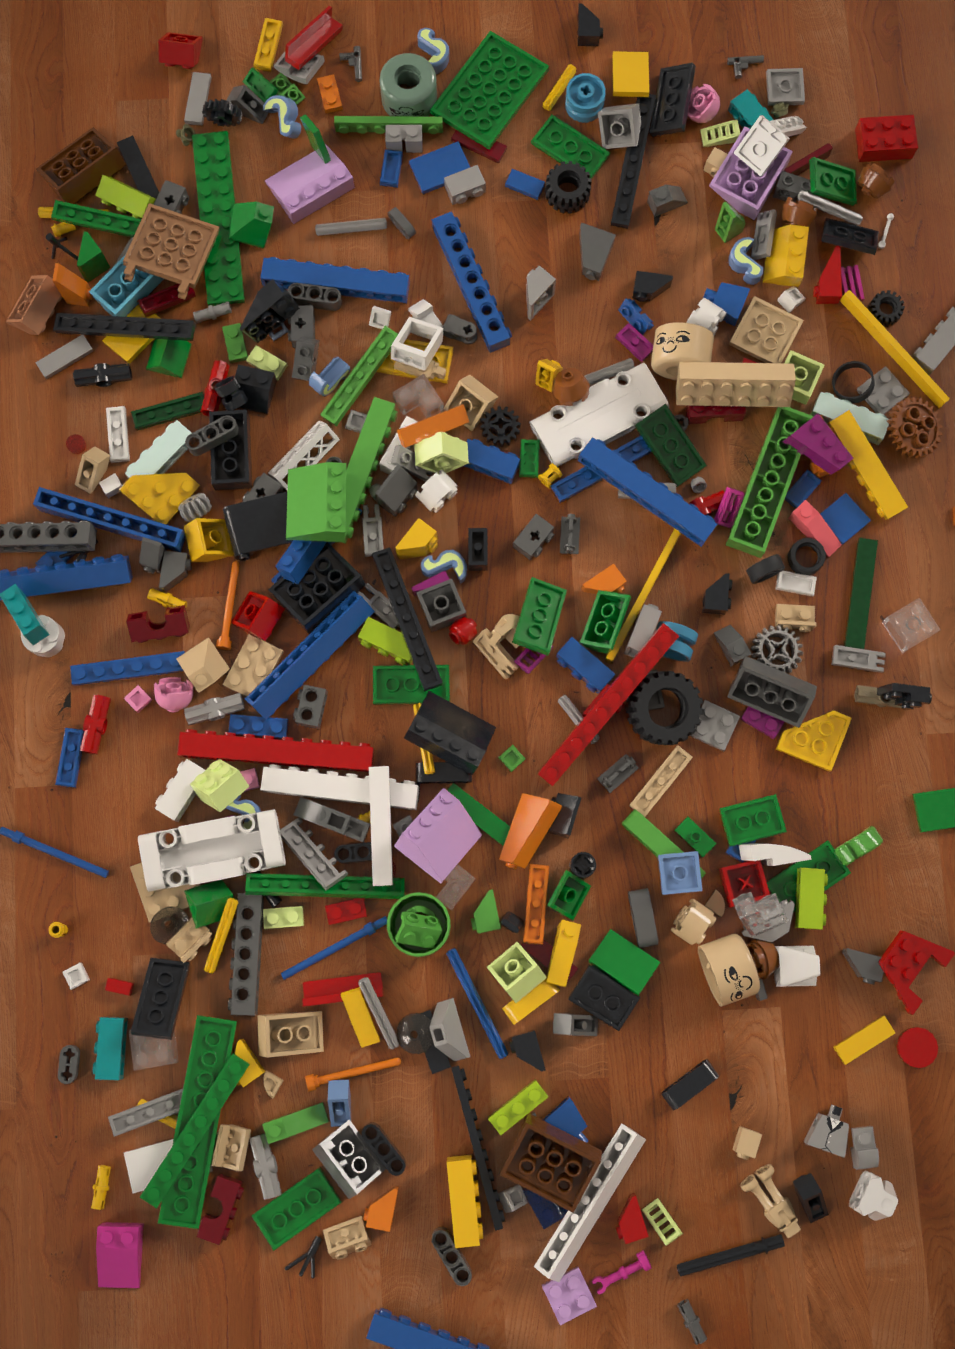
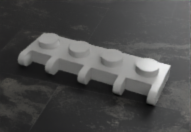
[280,818,348,890]

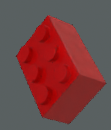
[855,115,918,162]

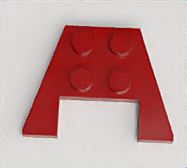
[878,930,955,1015]

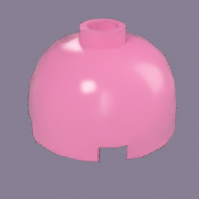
[687,84,720,123]
[154,677,193,712]

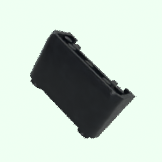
[223,492,293,561]

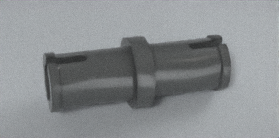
[677,1299,707,1345]

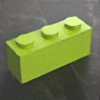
[95,175,156,219]
[358,617,412,665]
[795,868,828,930]
[488,1079,548,1135]

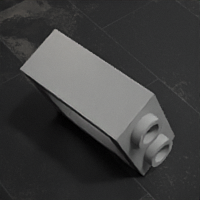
[624,604,662,658]

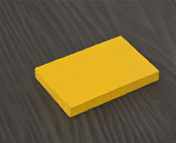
[612,51,649,97]
[102,305,161,364]

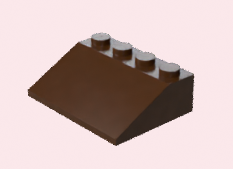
[36,127,127,204]
[500,1113,602,1213]

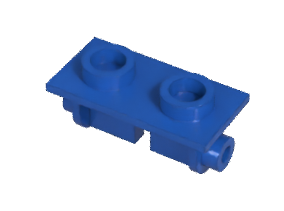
[618,298,654,335]

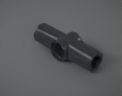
[73,363,132,387]

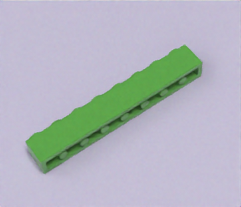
[342,397,398,544]

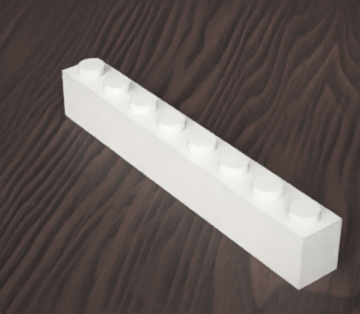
[260,764,419,810]
[534,1123,646,1282]

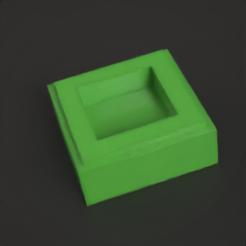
[498,745,526,772]

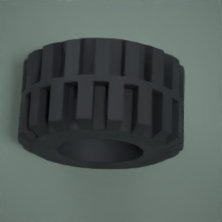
[545,161,592,214]

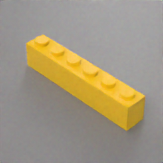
[828,410,908,520]

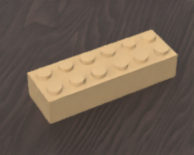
[676,362,796,407]

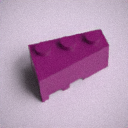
[782,414,853,475]

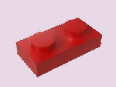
[325,898,368,925]

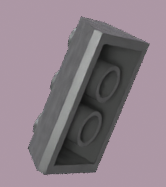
[312,1120,386,1199]

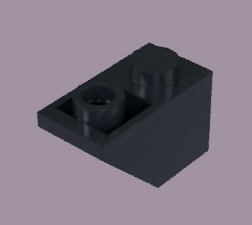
[702,573,732,615]

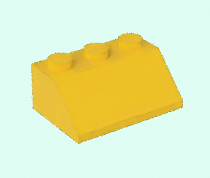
[763,225,809,287]

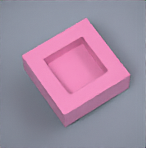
[124,685,152,713]
[240,768,260,792]

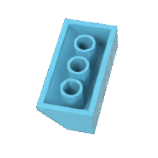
[89,254,164,317]

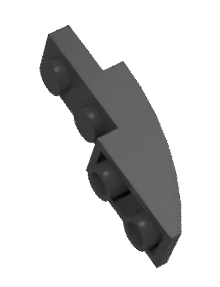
[293,797,371,843]

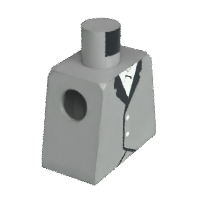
[804,1105,849,1158]

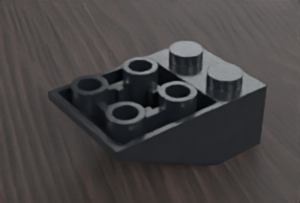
[240,279,300,343]

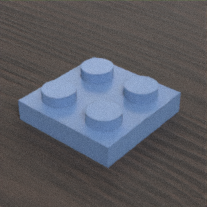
[658,851,703,895]

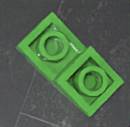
[270,73,306,105]

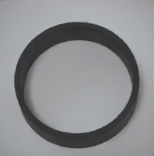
[832,361,875,404]

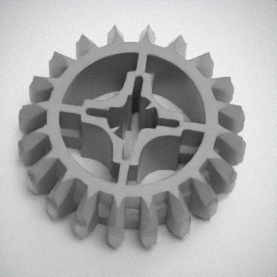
[751,625,803,674]

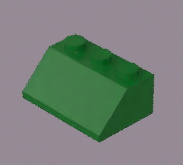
[580,590,631,654]

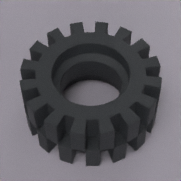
[868,290,905,327]

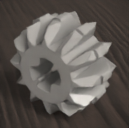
[178,493,212,522]

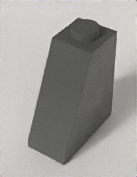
[579,223,616,281]

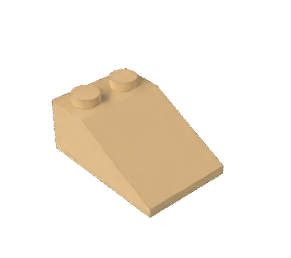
[257,1011,324,1058]

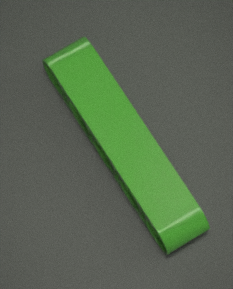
[621,809,706,879]

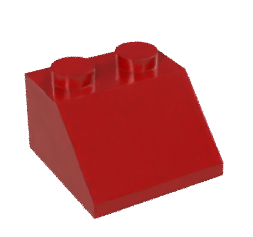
[158,32,203,69]
[231,591,285,641]

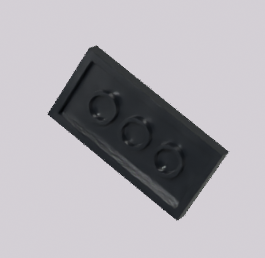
[649,62,696,137]
[131,958,190,1040]

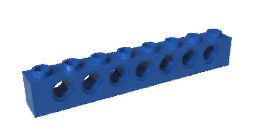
[432,211,512,353]

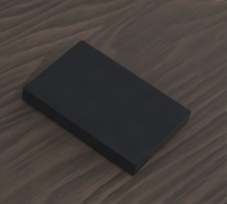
[821,218,879,255]
[568,965,640,1031]

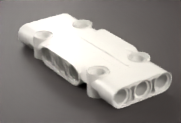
[529,363,669,467]
[138,809,286,892]

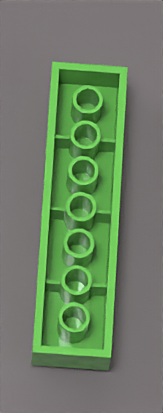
[726,407,814,558]

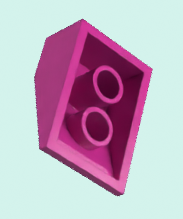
[96,1222,144,1288]

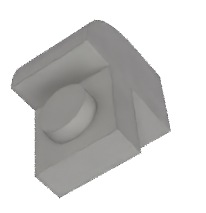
[850,1126,879,1170]

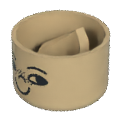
[651,323,714,380]
[698,934,760,1007]

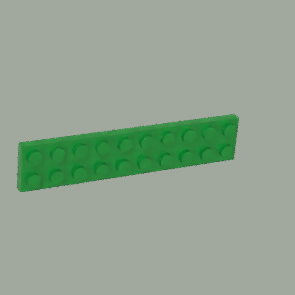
[192,131,245,306]
[158,1015,237,1229]

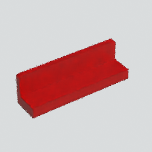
[285,6,343,70]
[302,972,384,1007]

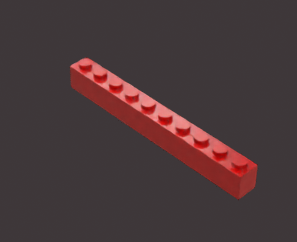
[538,623,679,786]
[177,729,374,772]

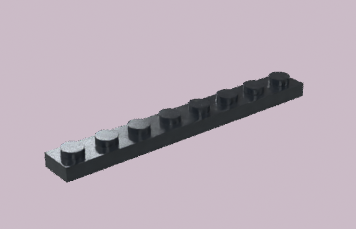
[610,94,656,229]
[53,313,196,341]
[372,547,443,691]
[451,1065,506,1231]

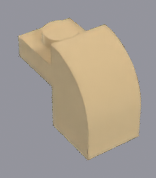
[489,614,520,648]

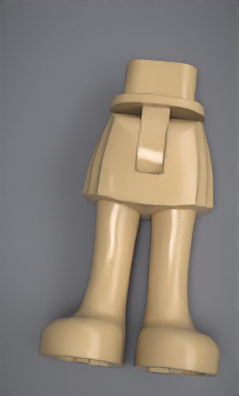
[740,1164,801,1238]

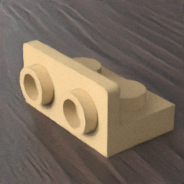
[775,604,817,632]
[166,917,212,963]
[323,1216,372,1260]

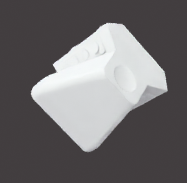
[774,946,820,987]
[849,1170,898,1221]

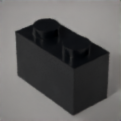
[468,528,488,571]

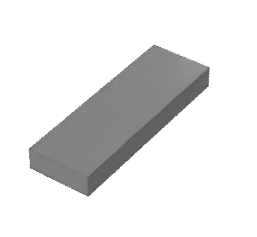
[184,72,212,126]
[36,335,94,380]

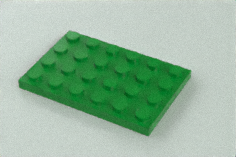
[430,31,549,150]

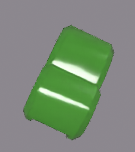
[834,826,883,866]

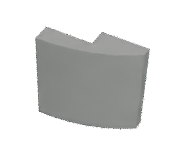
[274,52,325,84]

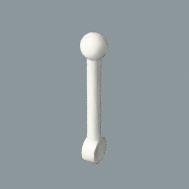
[878,213,894,249]

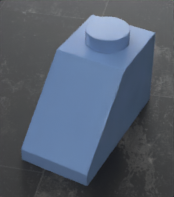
[328,1080,351,1127]

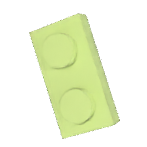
[246,345,288,380]
[263,906,304,929]

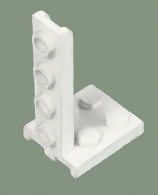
[734,115,807,176]

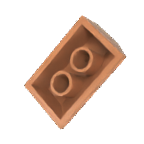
[6,275,63,335]

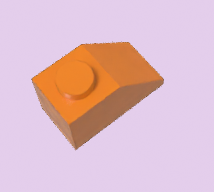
[582,564,627,594]
[363,1186,399,1232]

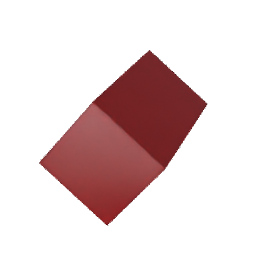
[105,978,134,996]

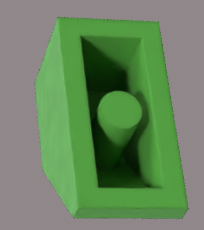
[471,889,501,934]

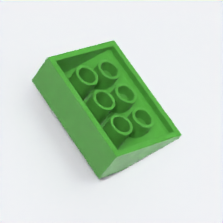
[286,462,346,542]

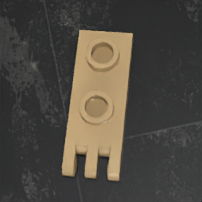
[472,628,519,679]

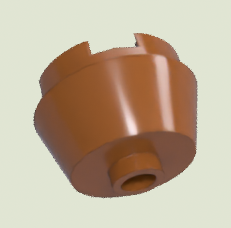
[857,162,895,199]
[782,197,818,227]
[553,368,590,406]
[746,940,780,979]

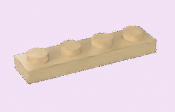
[629,745,693,817]

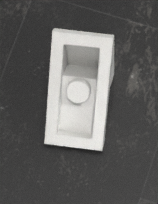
[408,299,443,328]

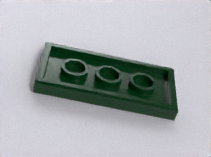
[634,404,707,487]

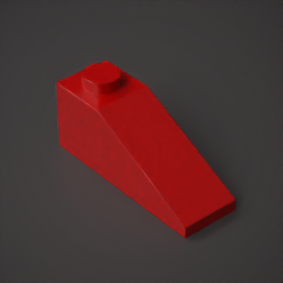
[813,245,842,304]

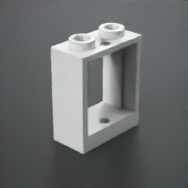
[391,317,443,371]

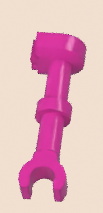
[592,1250,652,1294]

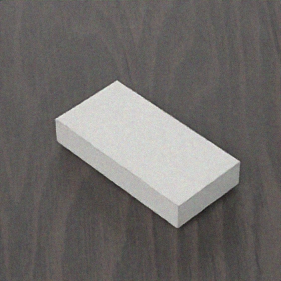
[775,571,817,597]

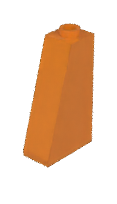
[499,793,562,870]

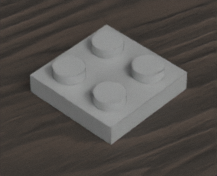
[766,68,805,106]
[856,366,910,415]
[689,700,740,752]

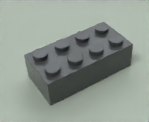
[727,656,817,728]

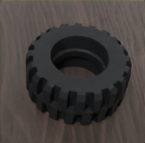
[626,671,704,745]

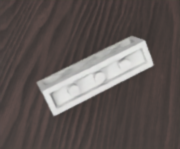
[268,421,340,491]

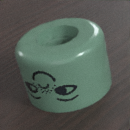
[379,53,437,117]

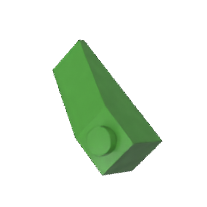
[715,202,745,243]
[262,1102,329,1144]

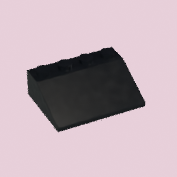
[268,542,366,634]
[404,691,496,775]

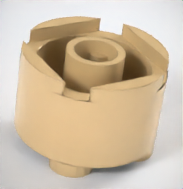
[671,898,716,945]

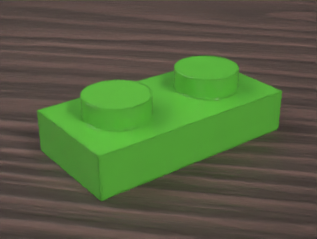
[222,323,248,363]

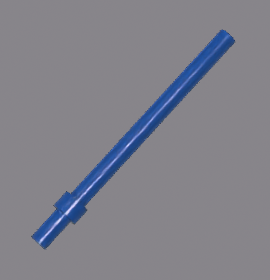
[0,826,109,878]
[281,916,387,980]

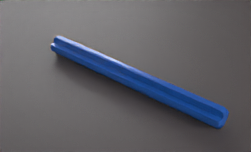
[446,948,508,1059]

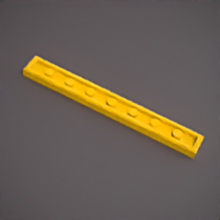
[840,290,949,409]
[605,529,681,664]

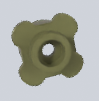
[771,102,789,118]
[176,124,195,146]

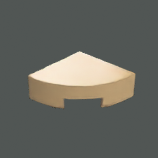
[705,890,725,917]
[263,1070,284,1098]

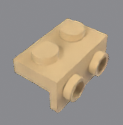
[212,1124,251,1171]

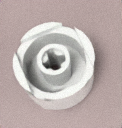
[687,298,727,335]
[415,469,458,513]
[20,615,65,657]

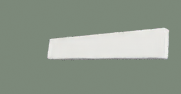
[369,766,393,886]

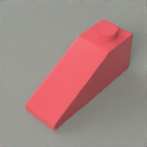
[788,500,842,558]

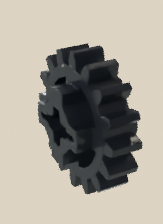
[202,99,242,127]
[480,406,521,447]

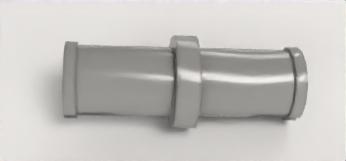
[193,302,232,324]

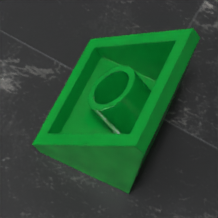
[77,231,111,282]
[146,339,192,378]
[547,870,591,920]
[184,880,233,929]

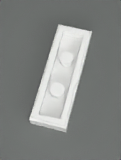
[106,406,130,463]

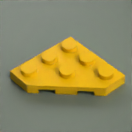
[119,473,200,524]
[776,711,852,772]

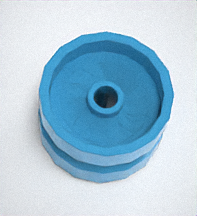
[565,73,606,123]
[655,621,698,662]

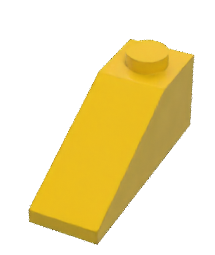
[535,359,563,392]
[546,920,581,987]

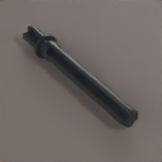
[677,1234,785,1277]

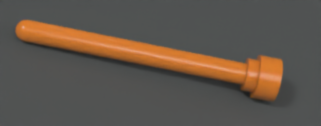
[215,561,240,650]
[305,1058,401,1092]

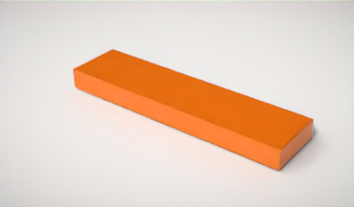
[397,404,469,448]
[523,864,549,945]

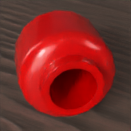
[449,617,477,645]

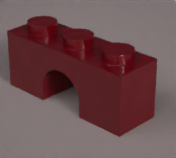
[686,405,746,425]
[126,605,190,643]
[196,1174,245,1245]

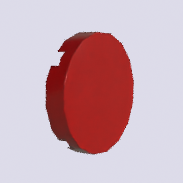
[896,1027,938,1068]

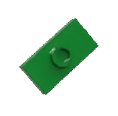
[242,67,279,103]
[519,439,540,478]
[674,816,716,858]

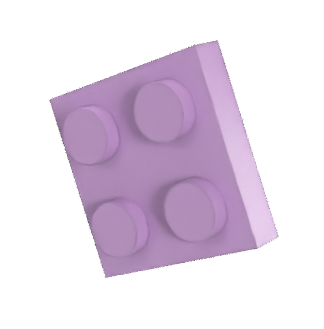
[542,1266,597,1325]

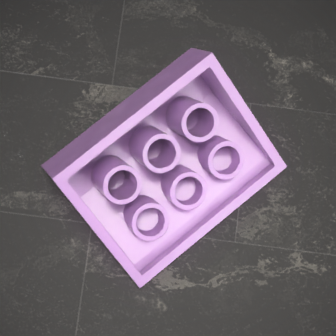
[709,127,793,220]
[265,144,355,224]
[394,788,482,884]

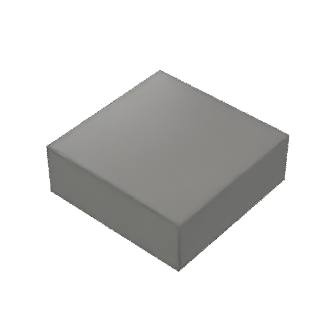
[345,410,367,433]

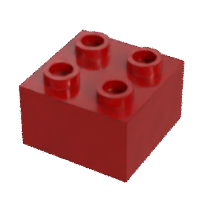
[718,860,771,908]

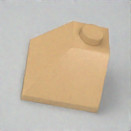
[176,637,230,693]

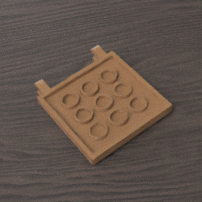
[123,203,219,300]

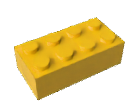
[447,1155,483,1248]

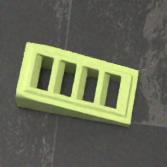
[700,120,740,147]
[642,1198,683,1246]

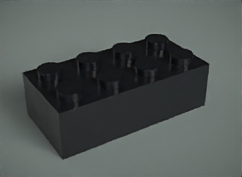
[209,410,253,491]

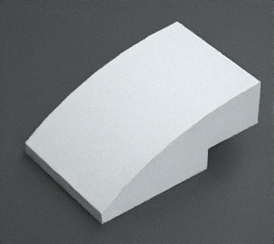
[739,843,811,866]

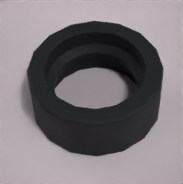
[788,538,826,575]
[746,554,785,584]

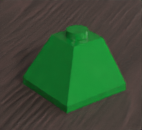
[228,201,274,249]

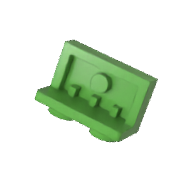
[395,912,442,949]

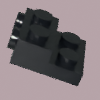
[877,683,932,710]

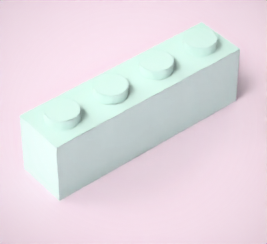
[810,392,889,445]
[125,420,191,478]

